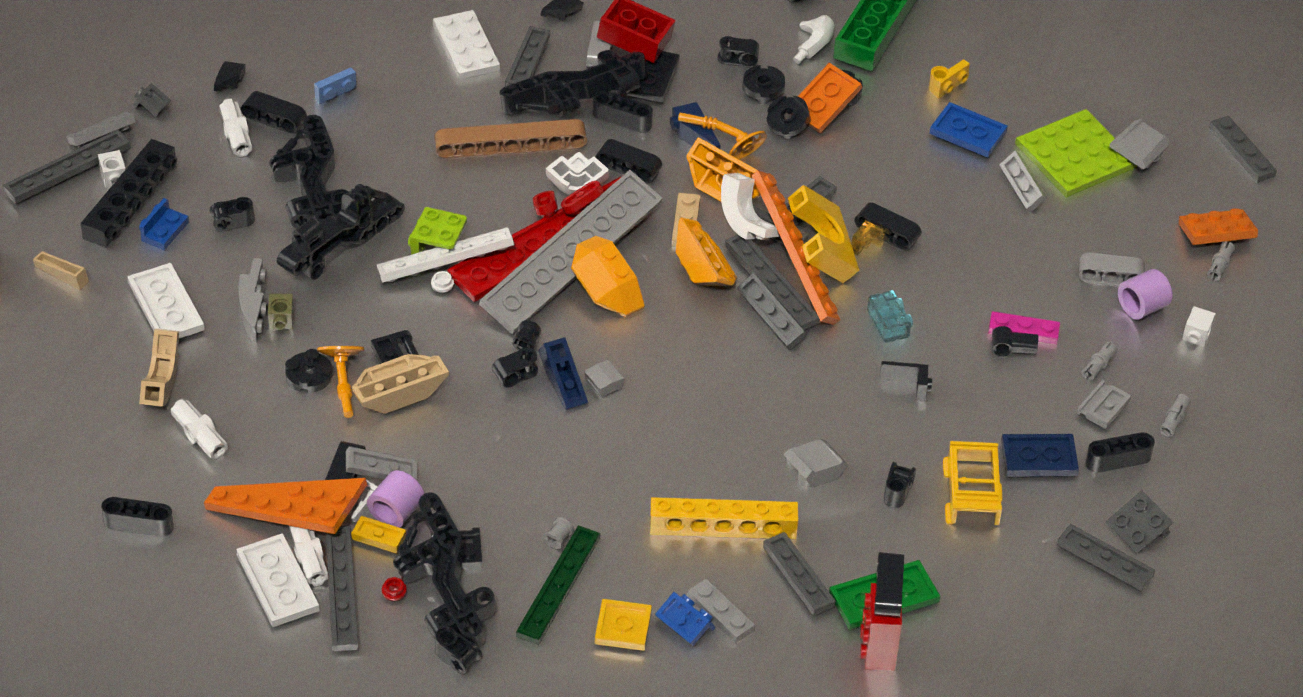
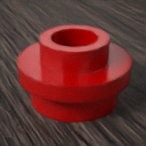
[382,577,407,601]

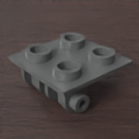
[1106,490,1174,554]

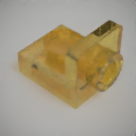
[851,221,885,256]

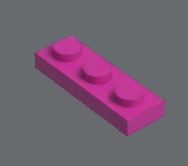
[988,311,1060,345]

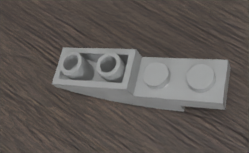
[238,258,268,342]

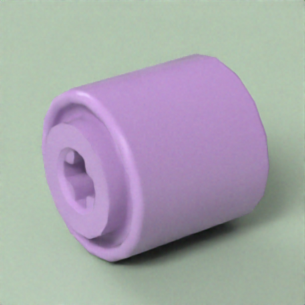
[1118,269,1173,320]
[367,470,424,528]

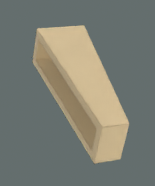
[33,251,89,290]

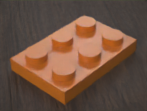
[791,63,863,134]
[1179,208,1258,245]

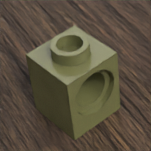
[268,293,294,330]

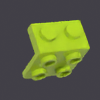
[408,207,467,255]

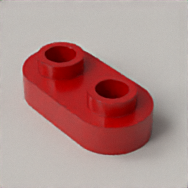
[561,181,604,215]
[533,191,558,218]

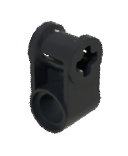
[717,36,759,67]
[210,197,255,232]
[492,348,538,388]
[884,462,916,508]
[435,627,482,674]

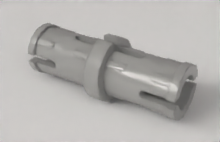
[1207,241,1235,281]
[1081,341,1117,381]
[1159,394,1191,437]

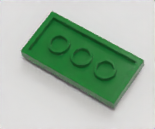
[829,560,941,630]

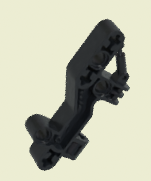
[499,50,648,117]
[269,115,349,228]
[276,184,405,280]
[393,492,497,648]

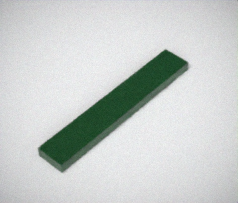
[516,525,600,645]

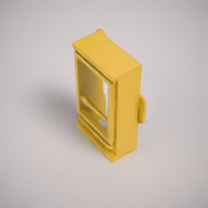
[943,441,1002,525]

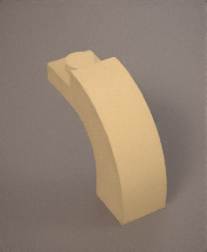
[139,328,179,407]

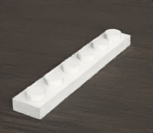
[377,227,514,283]

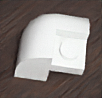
[546,152,609,196]

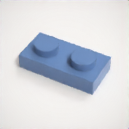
[314,67,357,104]

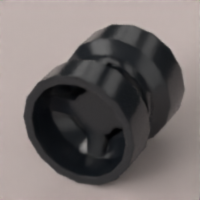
[512,320,541,351]

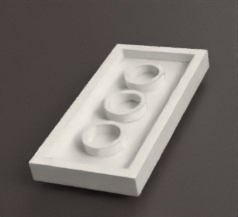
[433,10,500,80]
[127,263,204,338]
[236,533,320,628]

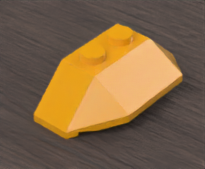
[687,137,761,203]
[676,217,737,287]
[571,236,645,317]

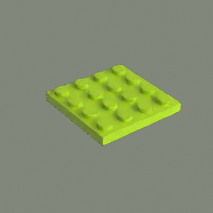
[1015,109,1137,198]

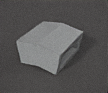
[584,360,624,398]

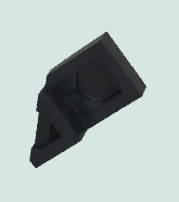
[540,0,584,21]
[214,61,246,92]

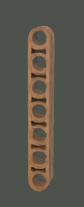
[434,119,587,158]

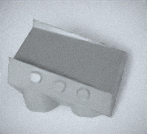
[1110,118,1169,169]
[783,439,849,487]

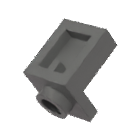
[133,83,171,117]

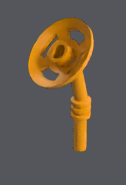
[678,112,767,160]
[317,346,364,418]

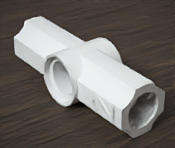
[219,99,252,157]
[171,399,228,460]
[289,526,328,586]

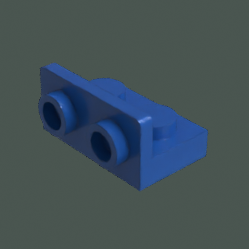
[139,198,189,251]
[655,592,716,646]

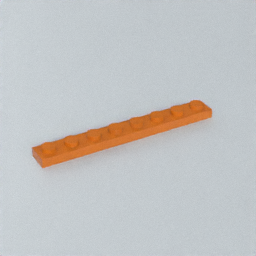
[752,170,840,325]

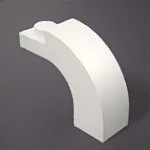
[721,173,779,240]

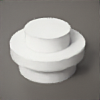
[431,271,454,292]

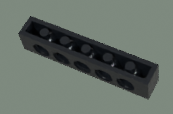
[81,139,177,248]

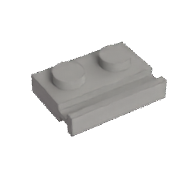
[1077,380,1131,429]

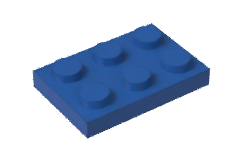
[929,102,1008,158]

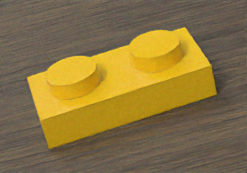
[351,516,406,554]

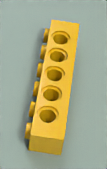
[650,497,798,539]

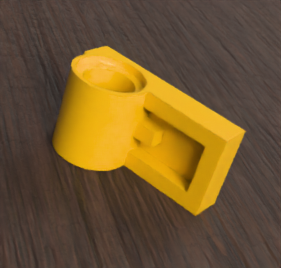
[929,59,970,98]

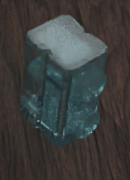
[867,290,913,343]

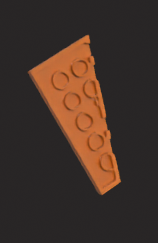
[204,478,367,534]

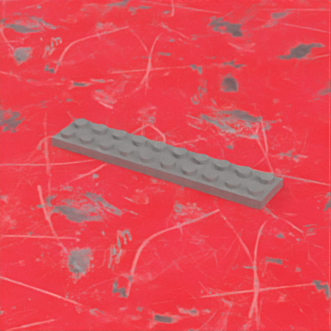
[479,170,663,334]

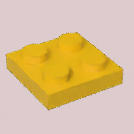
[595,599,652,651]

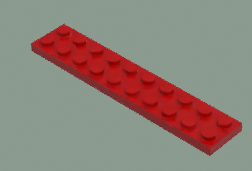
[447,175,623,302]

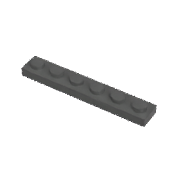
[3,130,131,204]
[725,235,820,330]
[326,526,358,652]

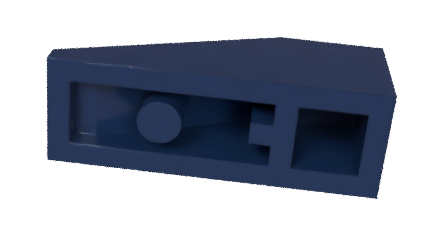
[670,102,721,149]
[538,337,588,410]

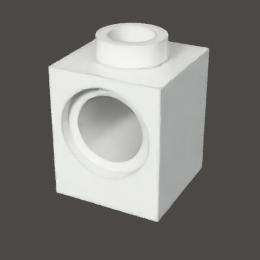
[98,150,126,188]
[1182,306,1216,347]

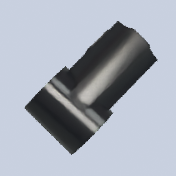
[992,326,1038,357]

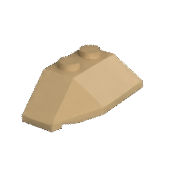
[352,354,449,414]

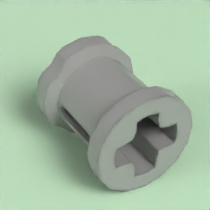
[543,517,574,550]

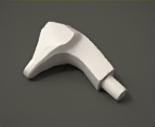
[793,15,835,64]

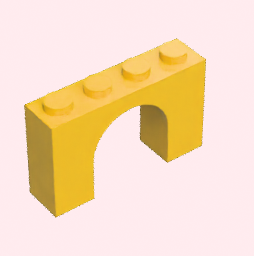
[788,185,860,283]

